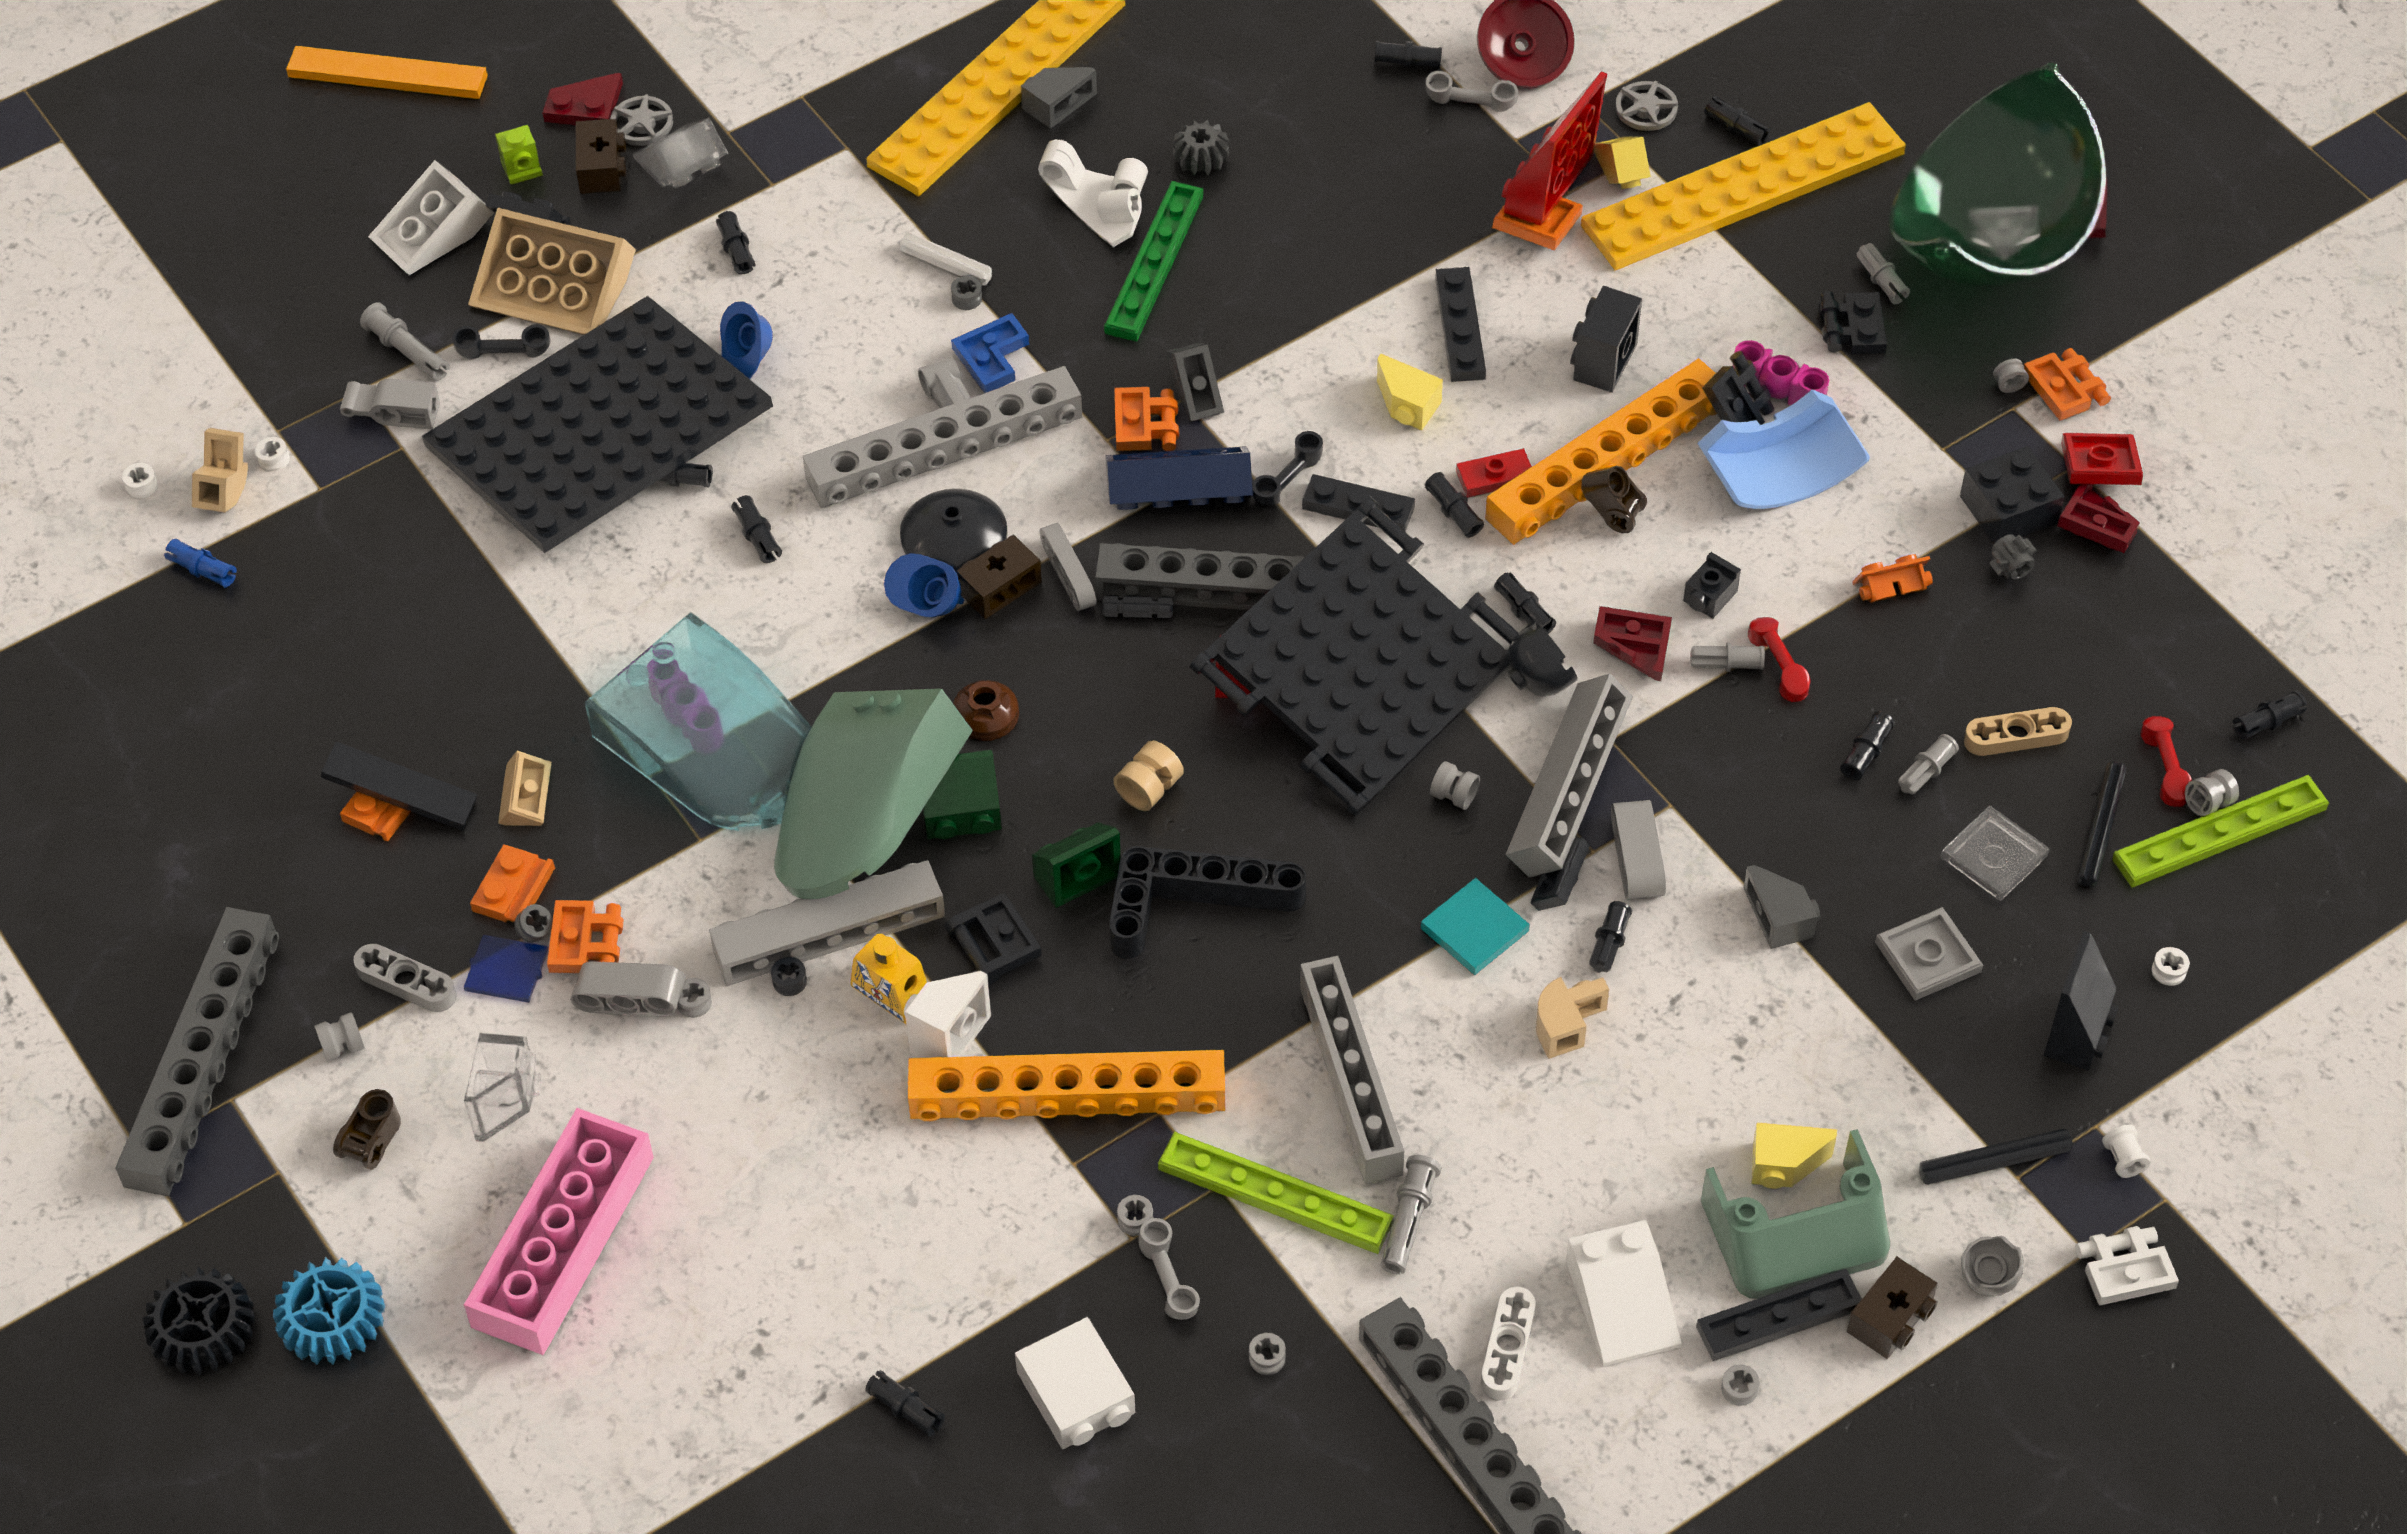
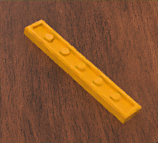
[286,46,488,99]

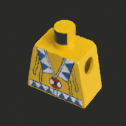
[850,934,927,1024]

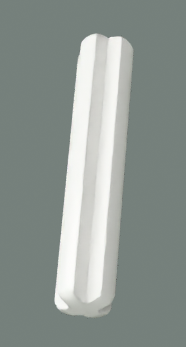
[900,233,992,286]

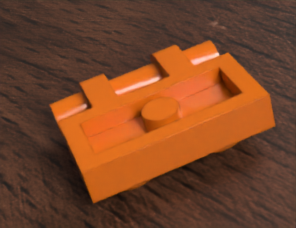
[2024,348,2111,421]
[1114,387,1179,451]
[547,900,624,973]

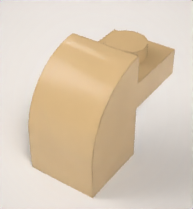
[192,428,248,513]
[1536,977,1610,1059]

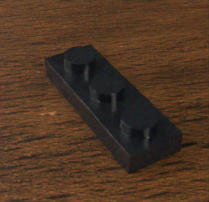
[1302,474,1415,532]

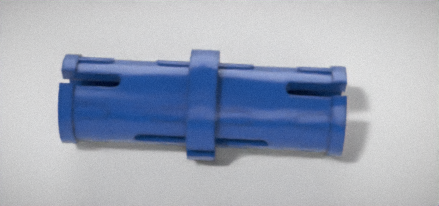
[164,539,237,587]

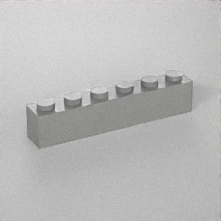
[1505,673,1633,878]
[709,860,945,986]
[1300,956,1404,1184]

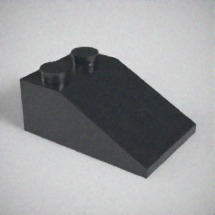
[2044,931,2119,1071]

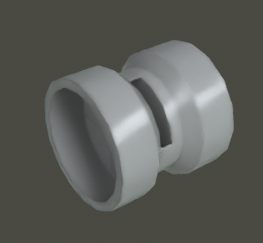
[1430,761,1480,810]
[2185,769,2239,816]
[314,1012,365,1062]

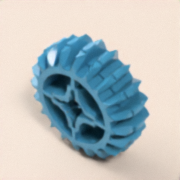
[273,1257,386,1365]

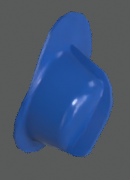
[720,301,773,379]
[884,553,965,618]

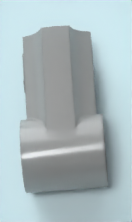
[918,357,971,408]

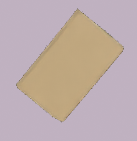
[498,751,552,826]

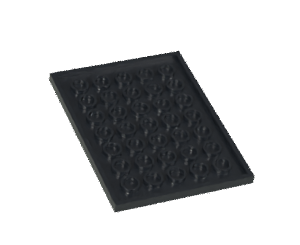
[422,296,773,553]

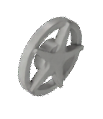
[1615,81,1678,131]
[610,94,673,146]

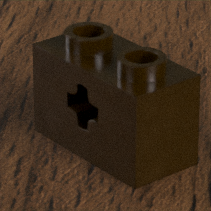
[576,119,626,194]
[956,534,1042,619]
[1847,1256,1938,1359]

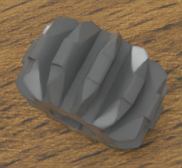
[1173,120,1229,176]

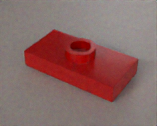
[1456,448,1532,498]

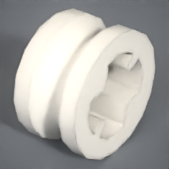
[255,437,290,471]
[122,463,158,499]
[2151,947,2190,986]

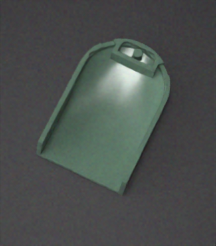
[774,689,973,899]

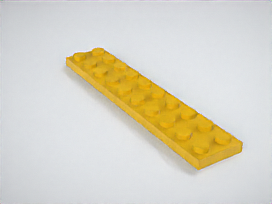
[866,0,1125,196]
[1581,102,1906,271]

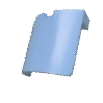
[1697,389,1870,509]

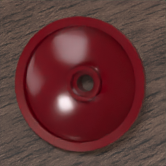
[1477,0,1575,88]

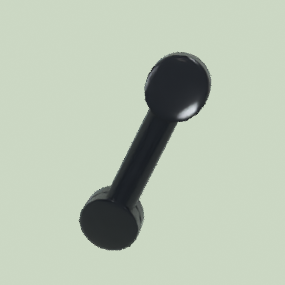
[452,324,551,359]
[1252,431,1323,505]

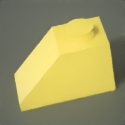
[1594,137,1651,189]
[1377,354,1443,430]
[1751,1123,1837,1189]

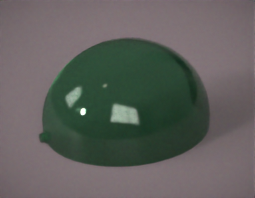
[1889,63,2106,287]

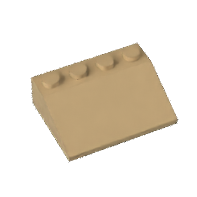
[468,208,636,335]

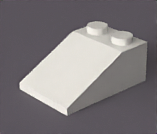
[368,160,494,275]
[1566,1220,1682,1367]

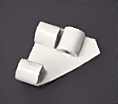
[1038,140,1148,247]

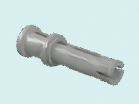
[360,302,450,381]
[1380,1154,1442,1274]

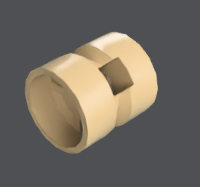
[1114,740,1184,811]

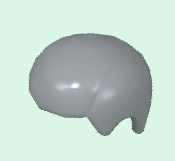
[1961,1236,2024,1296]

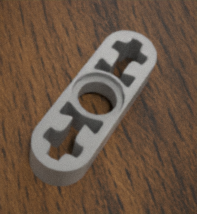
[1039,523,1096,611]
[354,944,456,1012]

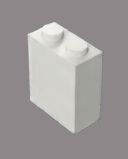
[1015,1317,1135,1450]

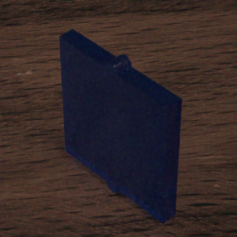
[464,935,548,1003]

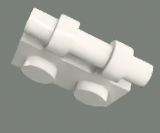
[2075,1226,2179,1306]

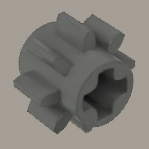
[1990,535,2037,579]

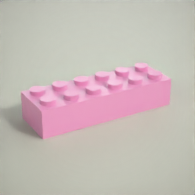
[464,1108,654,1355]

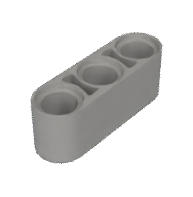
[1611,800,1666,899]
[570,961,686,1016]

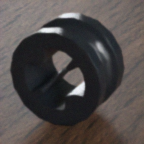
[771,957,807,996]

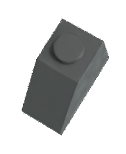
[1021,67,1097,129]
[1166,343,1224,421]
[1743,865,1820,949]

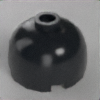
[1508,621,1578,696]

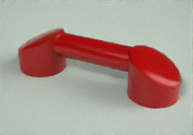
[1748,617,1810,702]
[2140,716,2192,807]

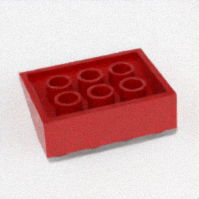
[1502,71,1607,226]

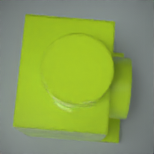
[495,125,543,185]

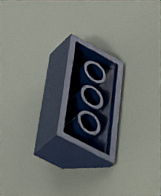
[1105,446,1253,510]

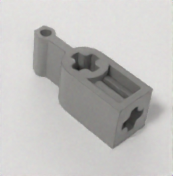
[340,379,440,429]

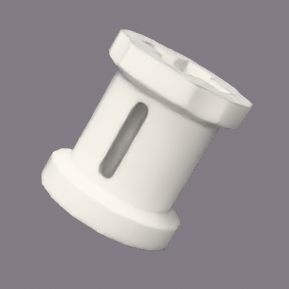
[2102,1125,2151,1178]

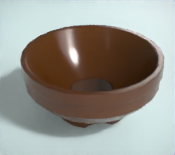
[953,680,1019,741]

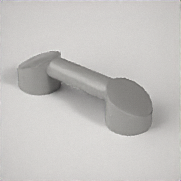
[1426,71,1518,112]
[1138,1218,1200,1320]

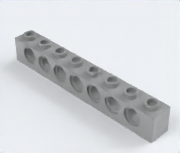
[803,366,1082,508]

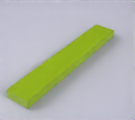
[2112,775,2329,888]
[1158,1131,1394,1254]

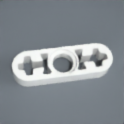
[1481,1287,1536,1400]

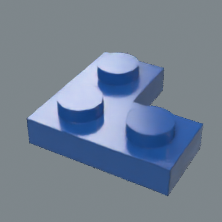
[951,313,1029,393]

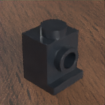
[1683,552,1741,618]

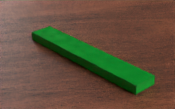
[1104,181,1203,342]

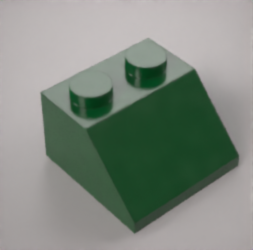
[923,750,1002,840]
[1032,822,1121,908]

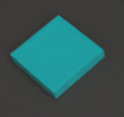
[1421,878,1530,975]

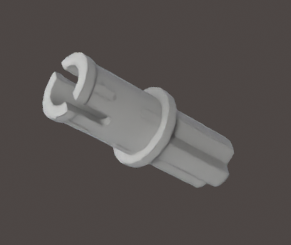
[1857,243,1910,304]
[1690,642,1765,672]
[1898,734,1959,795]

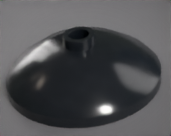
[900,489,1008,573]

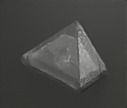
[1968,205,2041,261]

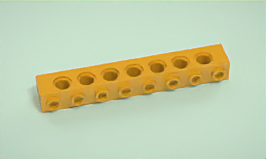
[1485,358,1717,545]
[908,1050,1225,1121]

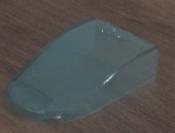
[585,612,812,831]

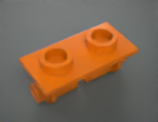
[1852,554,1933,603]

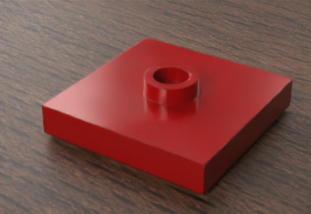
[2061,433,2143,485]

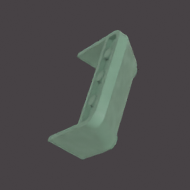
[1701,1129,1890,1299]

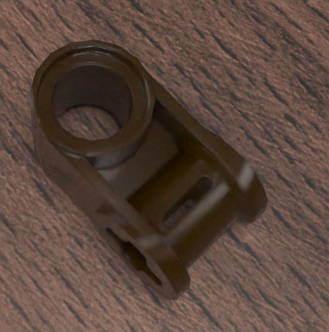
[1581,466,1648,533]
[333,1089,401,1170]

